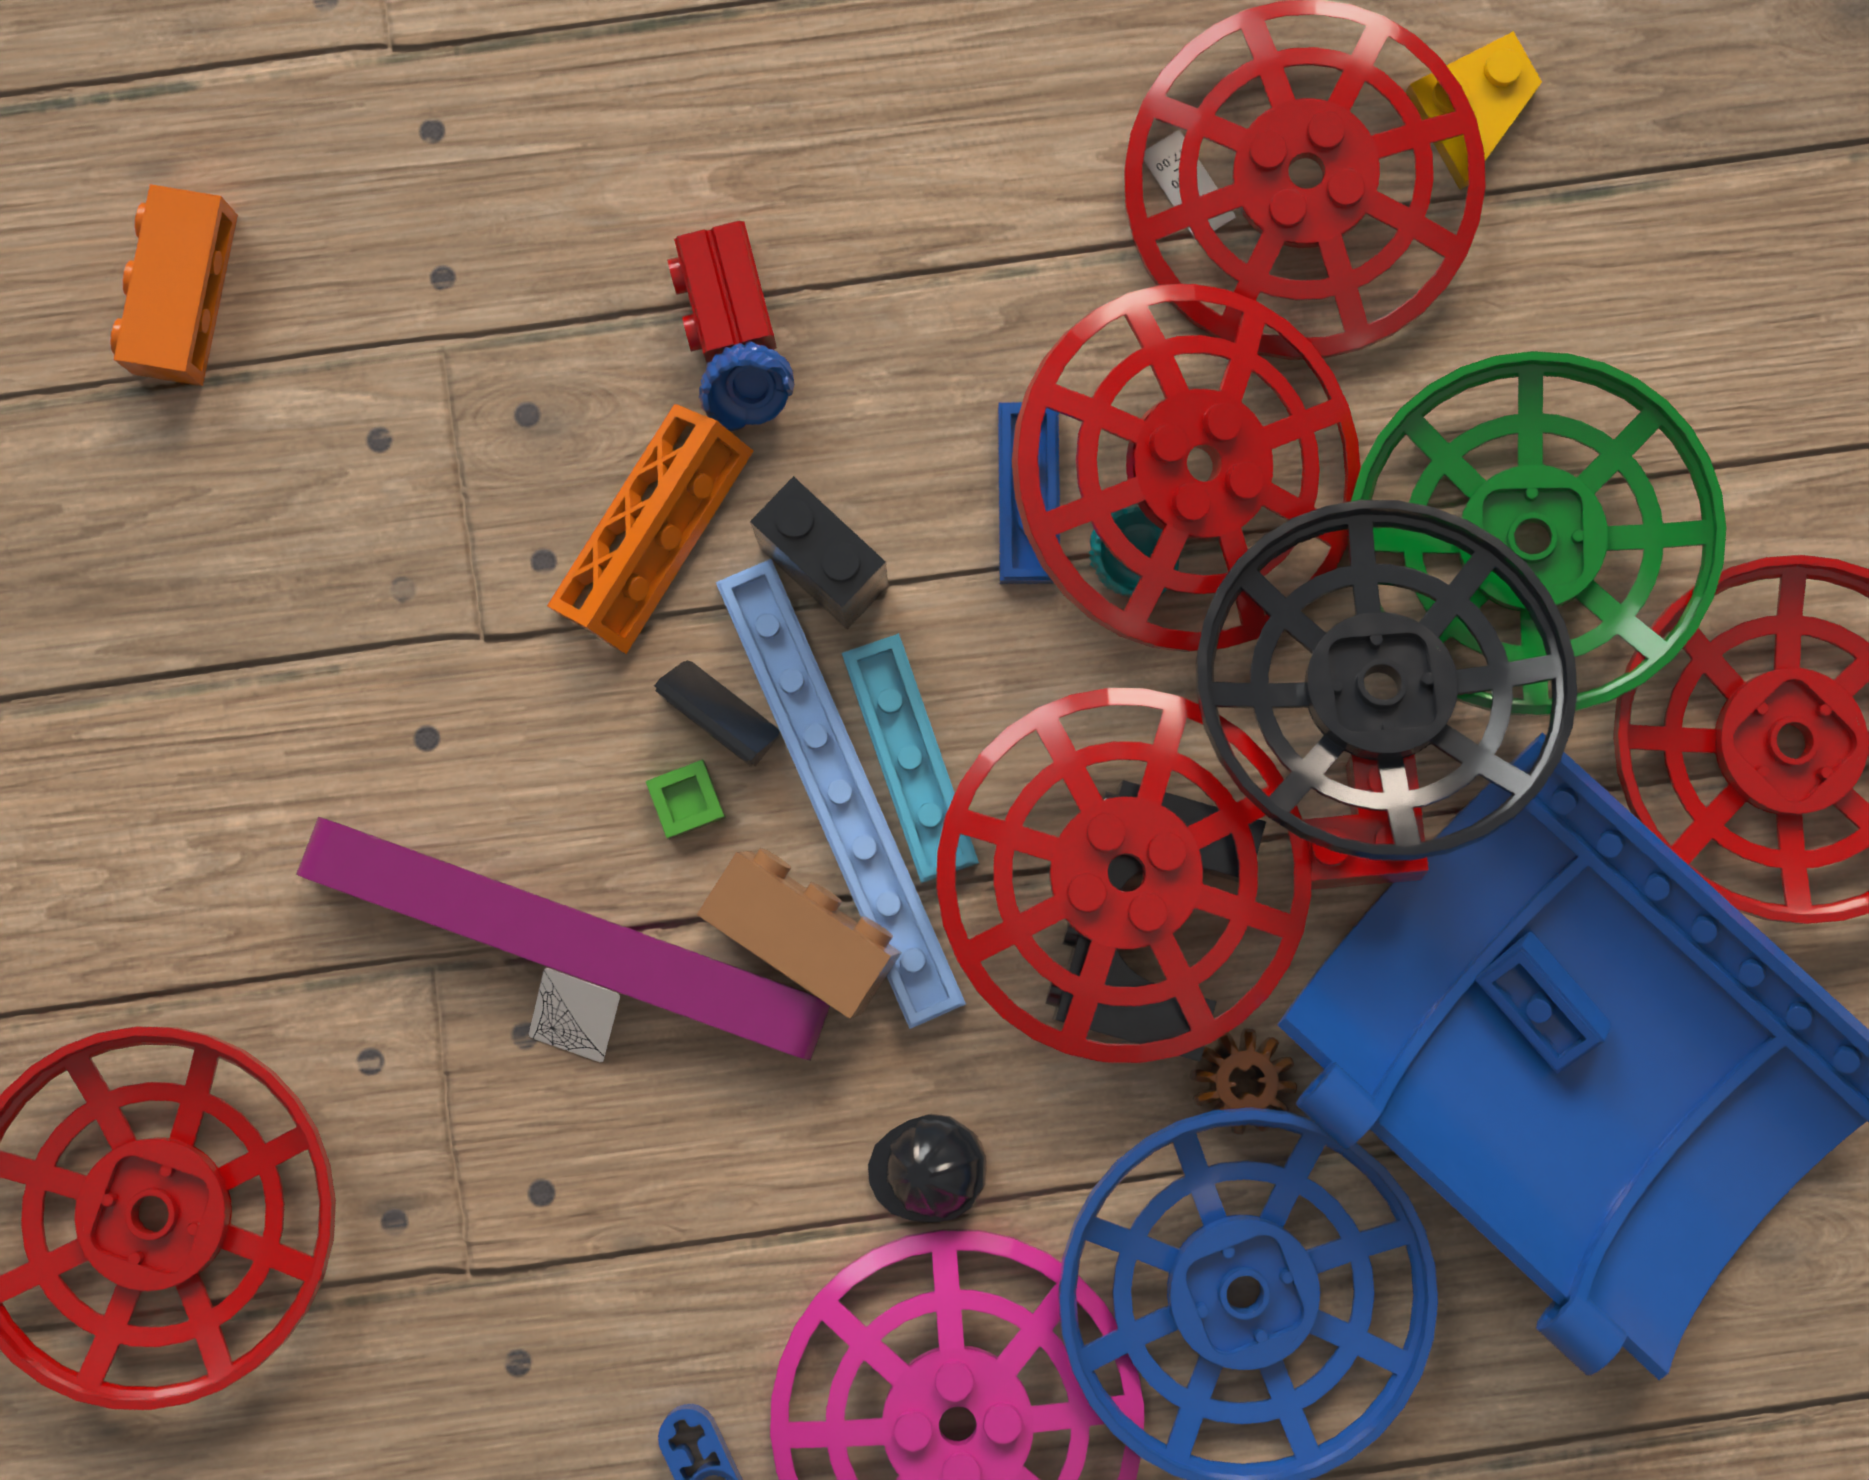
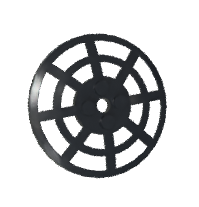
[1196,500,1578,860]

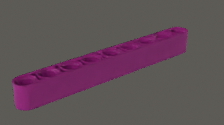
[296,816,830,1061]

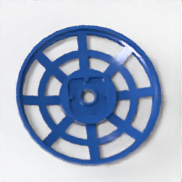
[1058,1107,1438,1480]

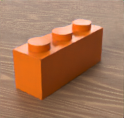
[110,184,238,386]

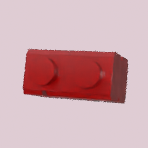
[667,220,777,363]

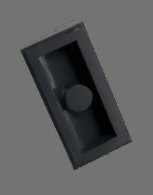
[654,660,780,767]

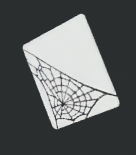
[529,968,620,1062]

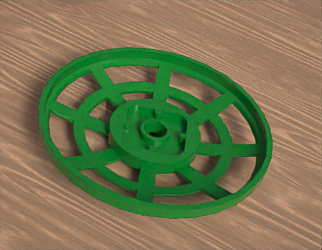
[1348,351,1727,717]

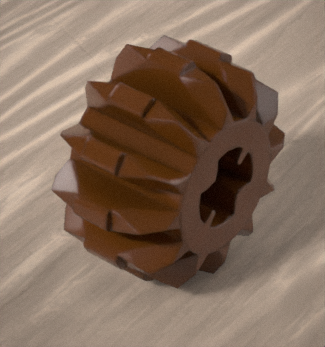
[1190,1028,1297,1135]

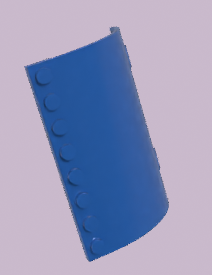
[1277,732,1869,1380]

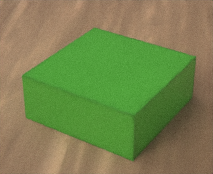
[645,759,726,840]

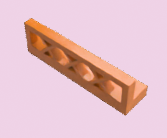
[547,403,754,654]

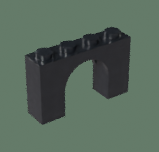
[1045,780,1267,1062]

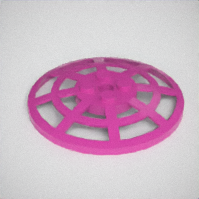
[770,1229,1144,1480]

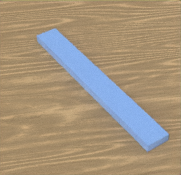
[716,559,966,1029]

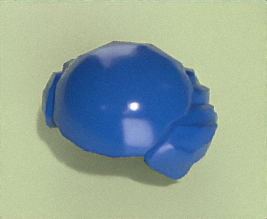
[699,342,795,431]

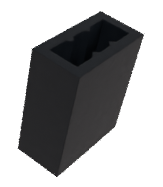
[750,476,888,630]

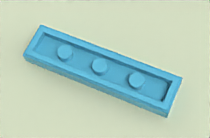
[842,634,979,884]

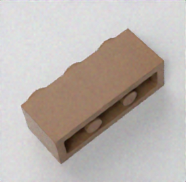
[696,848,902,1019]

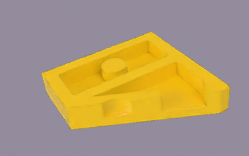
[1405,31,1542,190]

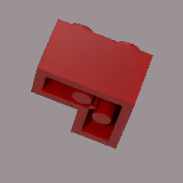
[1303,754,1429,890]

